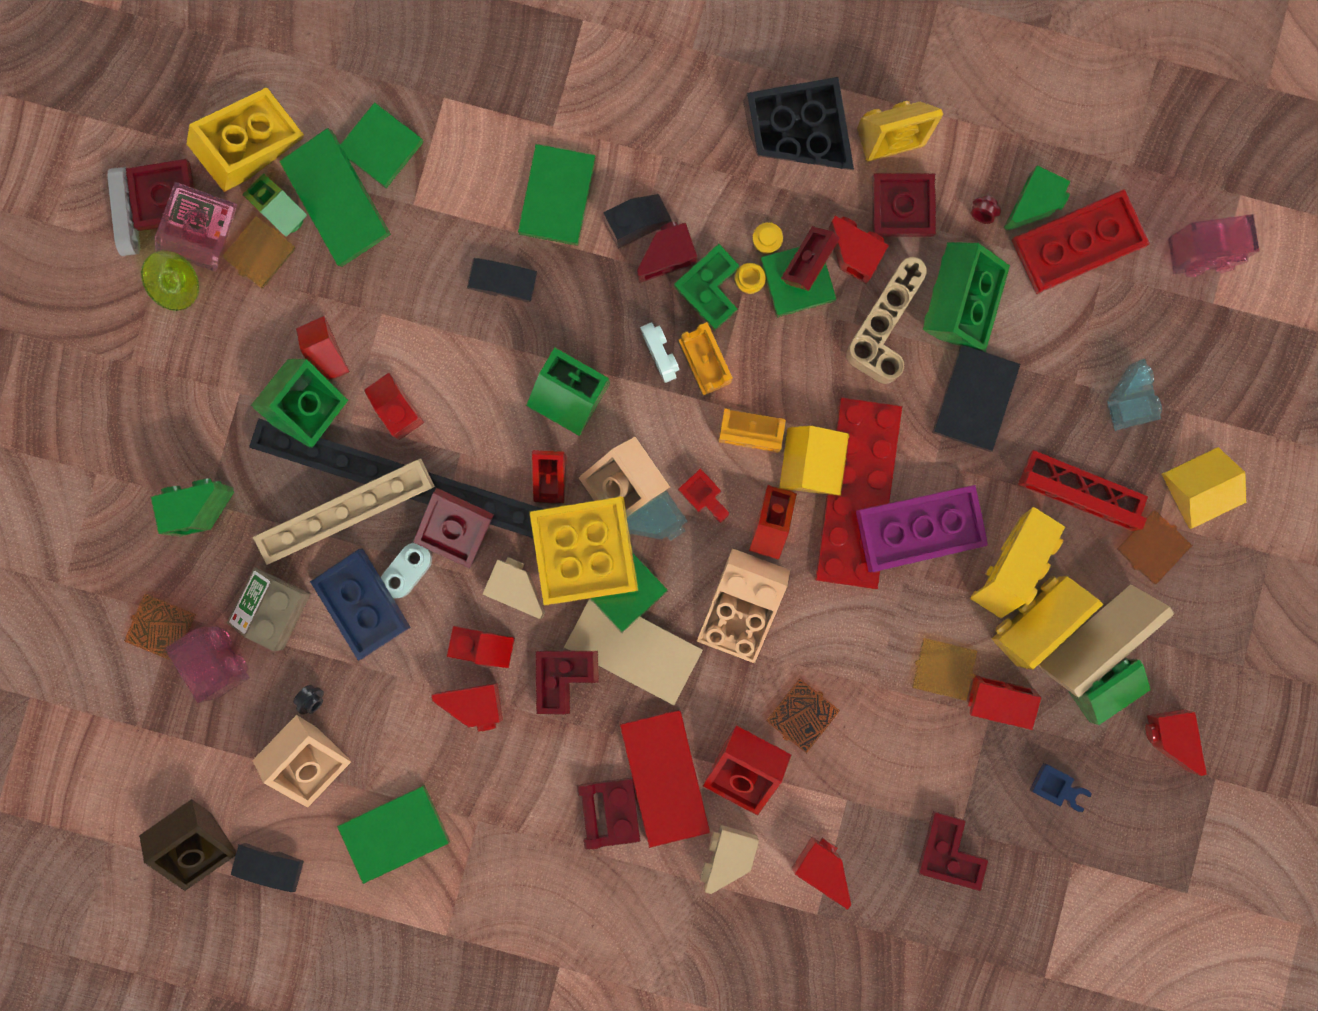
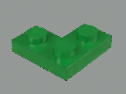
[674,244,740,332]

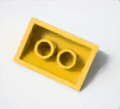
[991,576,1104,670]

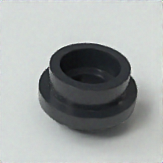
[293,685,324,715]

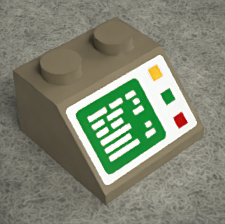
[227,567,311,651]

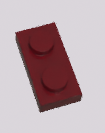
[781,226,840,291]

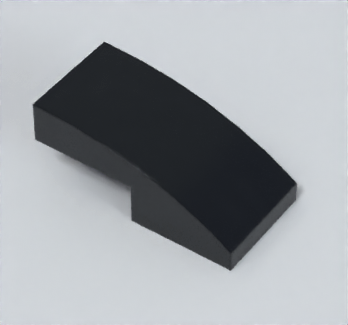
[467,258,537,302]
[230,843,304,892]

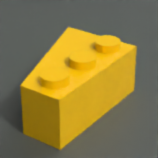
[970,507,1065,618]

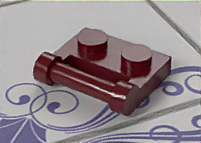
[577,777,641,850]

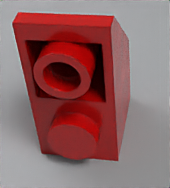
[828,216,889,284]

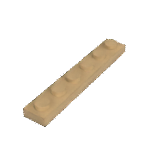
[253,458,435,565]

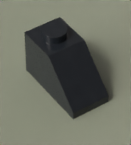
[603,194,672,249]

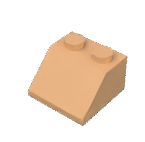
[579,437,671,519]
[252,715,351,808]

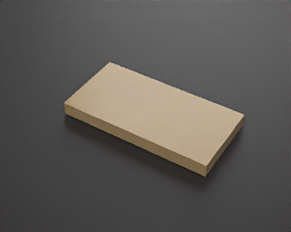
[1039,584,1174,698]
[564,599,703,705]

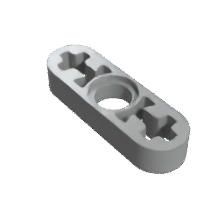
[107,167,140,256]

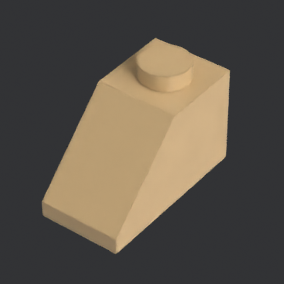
[483,557,545,619]

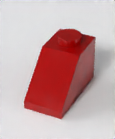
[364,373,425,440]
[749,485,797,559]
[431,683,503,732]
[1145,709,1207,776]
[792,837,851,910]

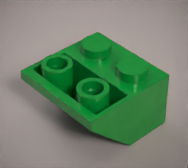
[526,347,610,437]
[151,478,234,537]
[1068,657,1151,725]

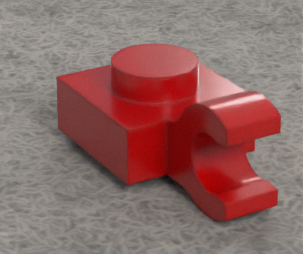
[678,468,729,523]

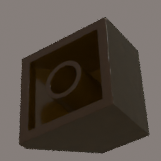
[139,799,236,891]

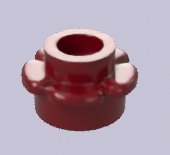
[971,196,1001,224]

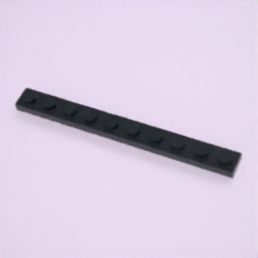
[249,418,543,538]

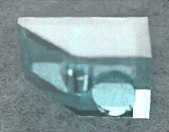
[627,491,688,541]

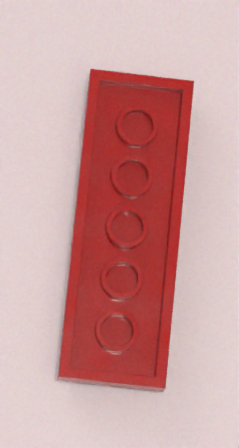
[815,398,903,589]

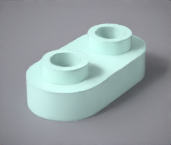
[640,322,680,383]
[381,543,432,598]

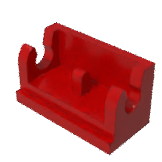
[968,675,1042,730]

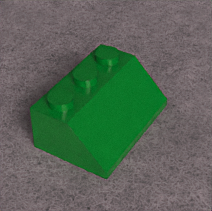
[923,242,1010,352]

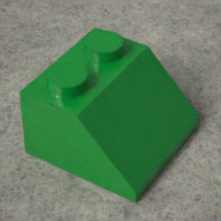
[251,359,348,447]

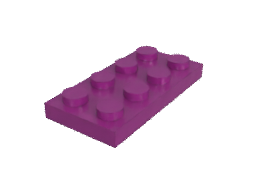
[856,485,988,572]

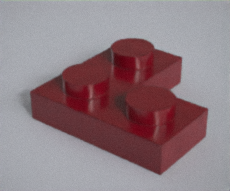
[536,651,599,715]
[917,811,988,891]

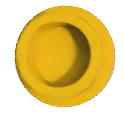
[752,222,783,254]
[735,263,766,294]

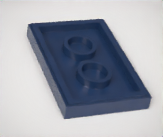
[310,548,411,661]

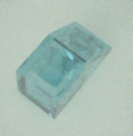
[1107,359,1162,431]

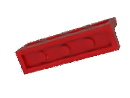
[1018,450,1148,531]

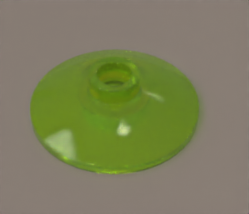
[141,250,199,311]

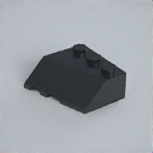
[743,77,854,171]

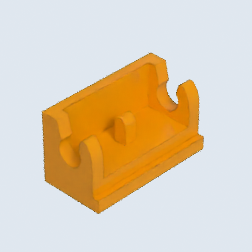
[678,322,733,396]
[718,408,786,453]

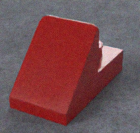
[447,626,515,668]

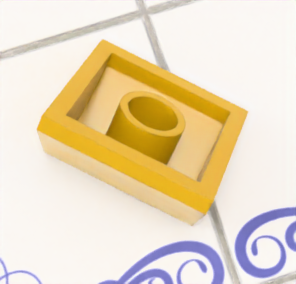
[779,425,849,496]
[1162,447,1246,529]

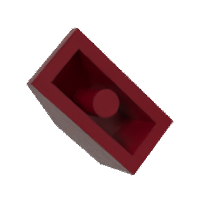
[637,222,698,283]

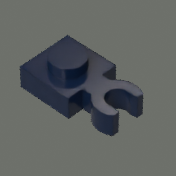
[1029,763,1092,812]

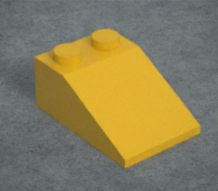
[186,87,304,192]
[857,101,943,162]

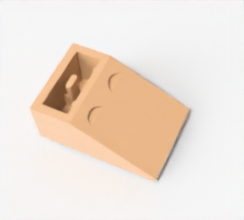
[697,548,790,663]

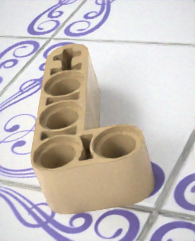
[846,257,927,384]

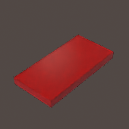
[1011,189,1150,295]
[620,709,710,848]

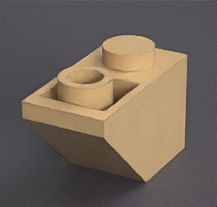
[700,825,759,894]

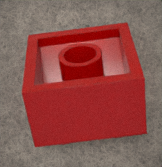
[703,725,791,816]

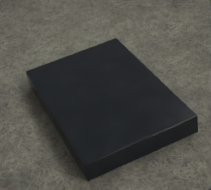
[932,345,1021,452]

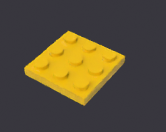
[530,496,638,605]

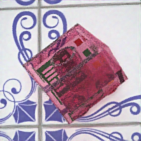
[155,182,237,272]

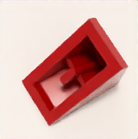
[296,316,350,381]
[532,450,567,503]

